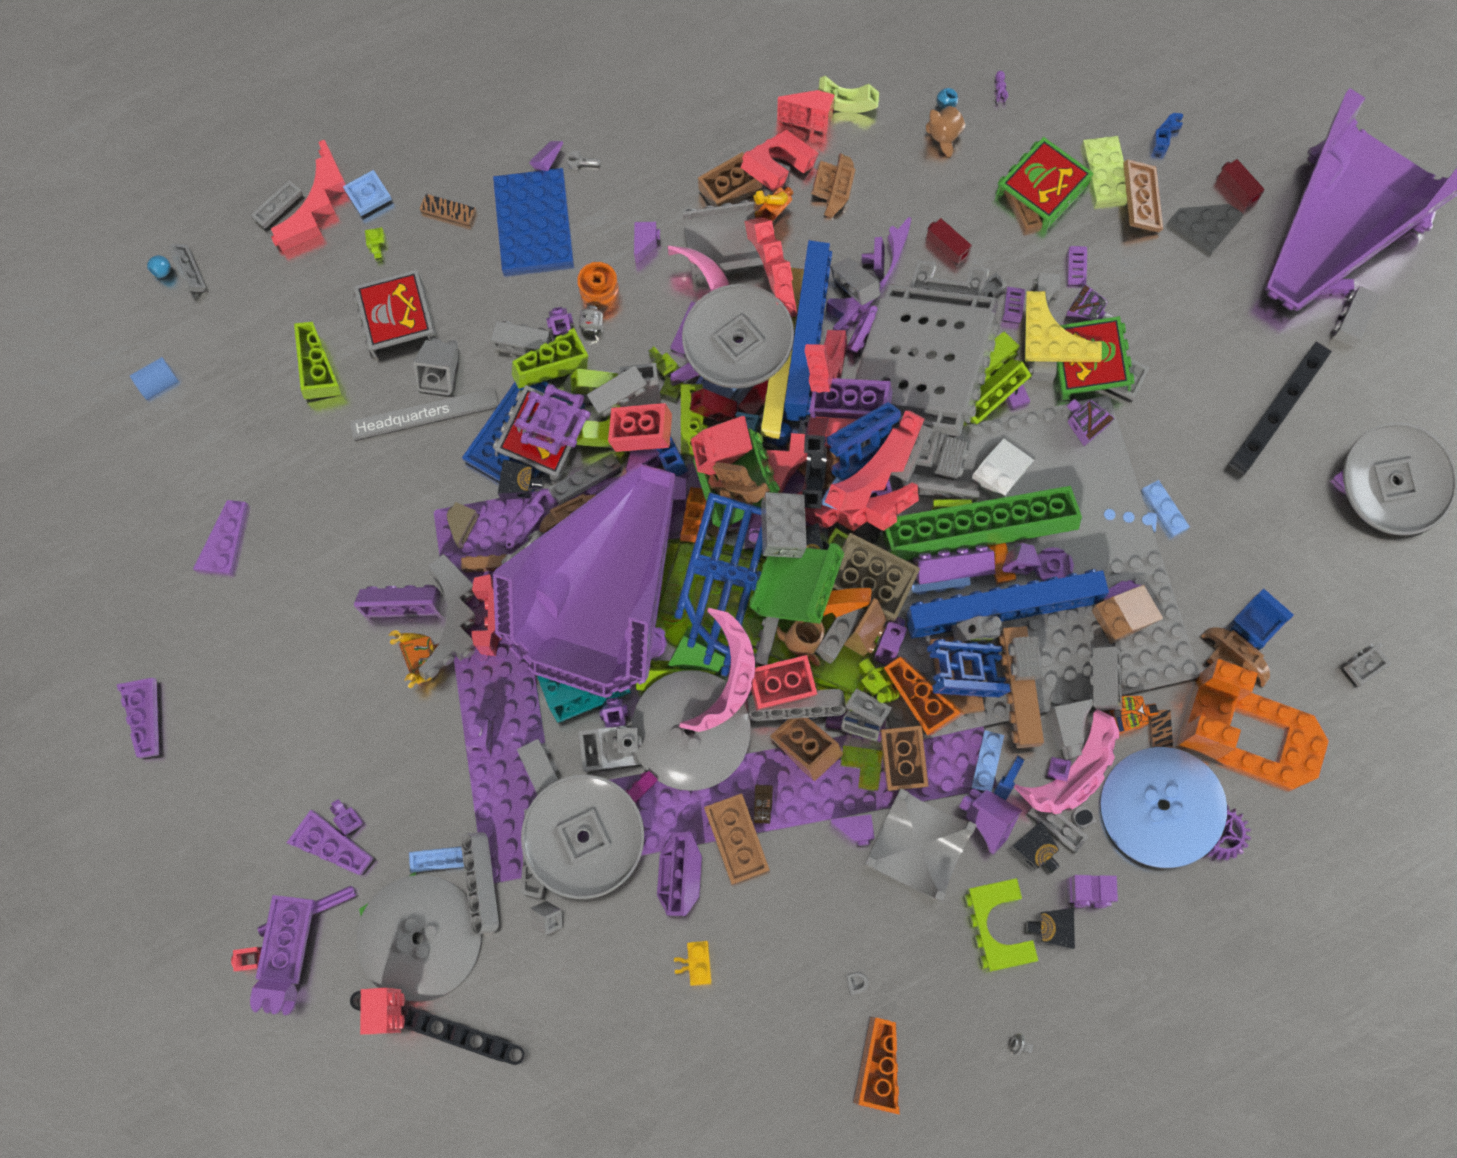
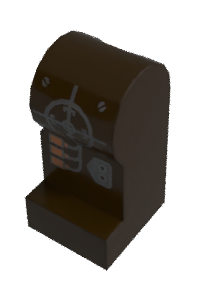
[754,785,773,824]

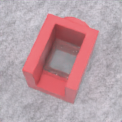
[231,947,262,972]

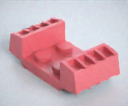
[472,574,502,656]

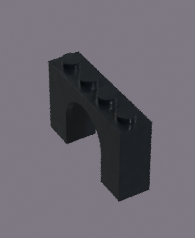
[802,417,829,509]

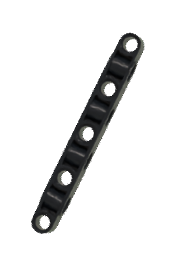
[1228,341,1332,475]
[350,991,528,1065]

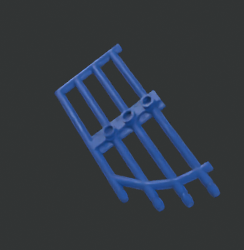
[675,492,762,676]

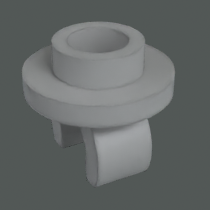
[1010,1034,1034,1056]

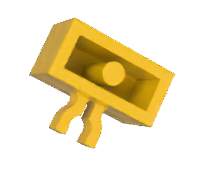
[674,941,712,986]

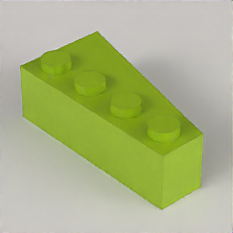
[294,322,341,399]
[512,328,588,389]
[981,331,1020,385]

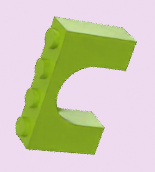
[570,369,620,448]
[965,878,1039,972]

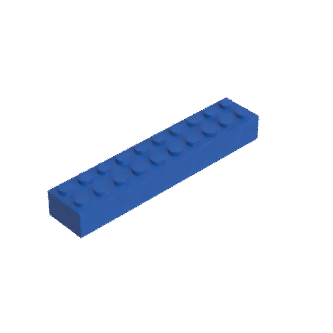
[783,240,833,421]
[906,569,1109,639]

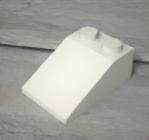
[971,439,1034,499]

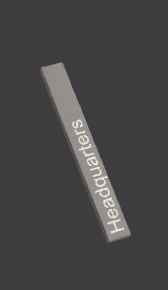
[350,388,499,440]

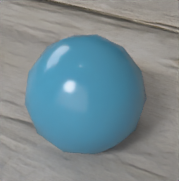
[936,88,958,110]
[147,255,171,278]

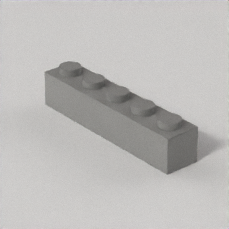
[754,617,779,667]

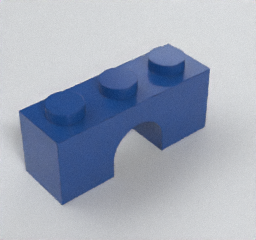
[657,435,689,476]

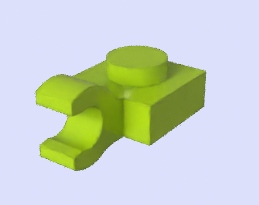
[365,227,386,259]
[648,346,678,379]
[660,366,684,401]

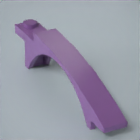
[826,217,911,333]

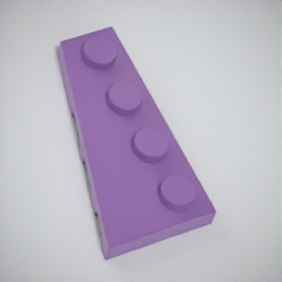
[193,500,248,575]
[116,678,159,758]
[286,810,374,875]

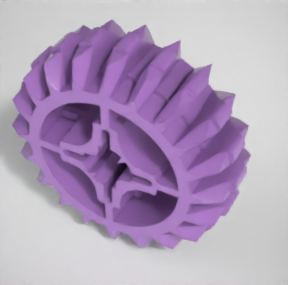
[1208,805,1251,860]

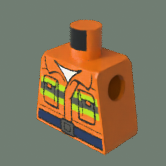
[1109,696,1158,736]

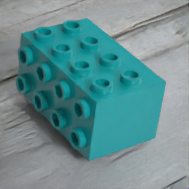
[537,675,631,723]

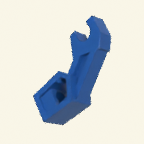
[1153,113,1183,152]
[993,755,1024,800]

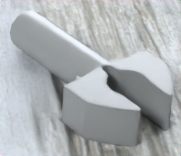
[567,151,600,170]

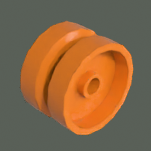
[577,262,619,309]

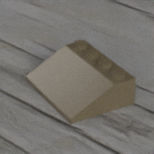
[832,533,920,622]

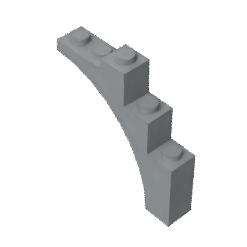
[419,554,476,681]

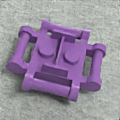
[514,384,591,455]

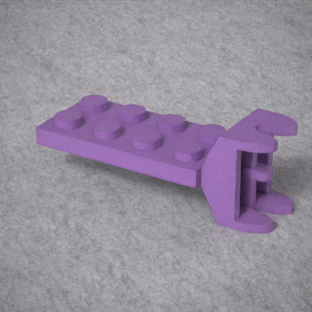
[250,895,315,1016]

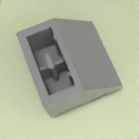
[619,363,661,407]

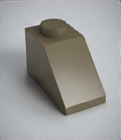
[447,502,479,549]

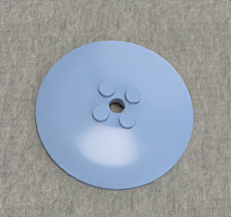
[1101,747,1227,868]

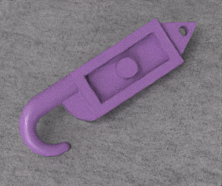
[505,488,556,550]

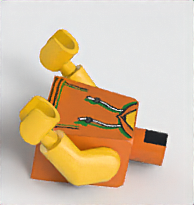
[753,186,794,223]
[389,630,439,688]

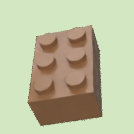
[698,152,762,207]
[880,725,929,791]

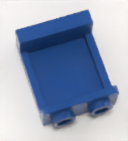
[1228,588,1294,651]

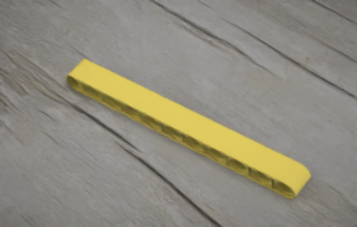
[761,267,804,439]

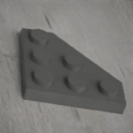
[1167,204,1244,254]

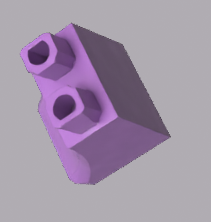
[959,789,1022,855]

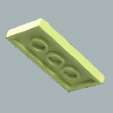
[1082,136,1127,205]

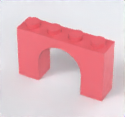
[741,130,819,192]

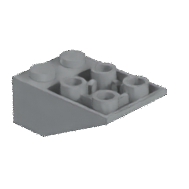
[578,725,641,772]

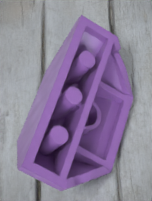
[657,832,702,916]

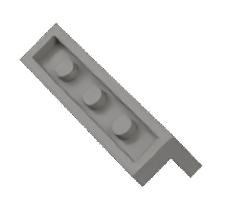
[901,474,979,503]

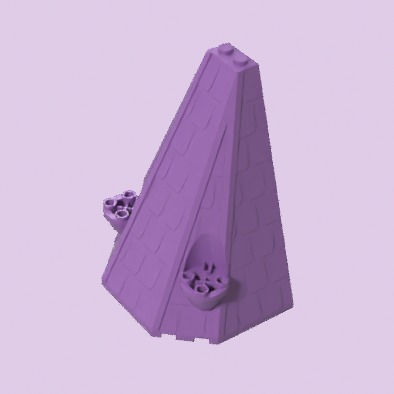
[1265,88,1457,311]
[493,464,675,698]

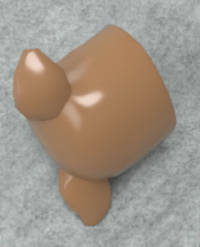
[926,106,965,158]
[776,621,824,667]

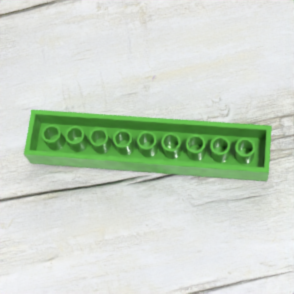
[882,486,1082,561]

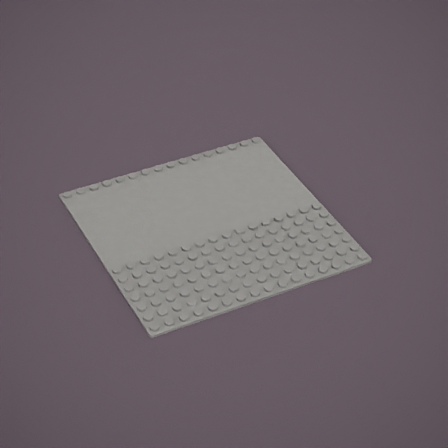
[834,396,1200,740]

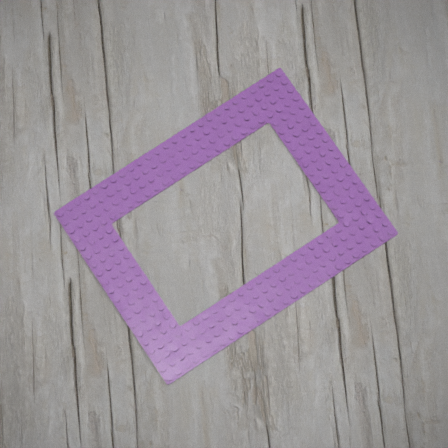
[434,446,997,884]

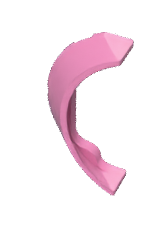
[668,246,730,291]
[679,608,755,732]
[1014,709,1119,814]

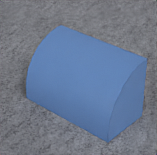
[130,357,179,400]

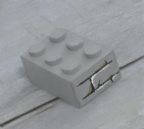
[761,492,807,558]

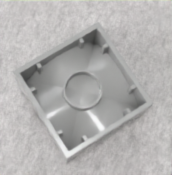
[864,789,977,901]

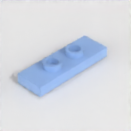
[409,846,464,873]

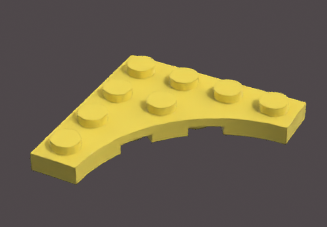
[1025,291,1102,362]

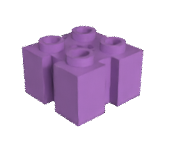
[1066,875,1118,908]

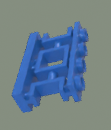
[826,402,901,481]
[927,639,1011,698]

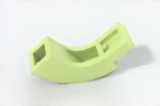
[818,76,879,113]

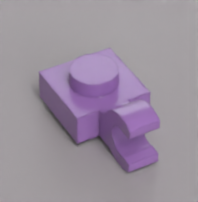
[330,799,363,836]

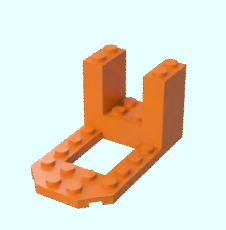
[1175,659,1329,790]

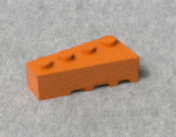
[884,657,965,735]
[853,1017,900,1115]

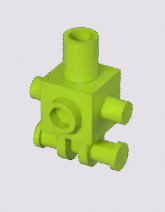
[859,658,900,703]

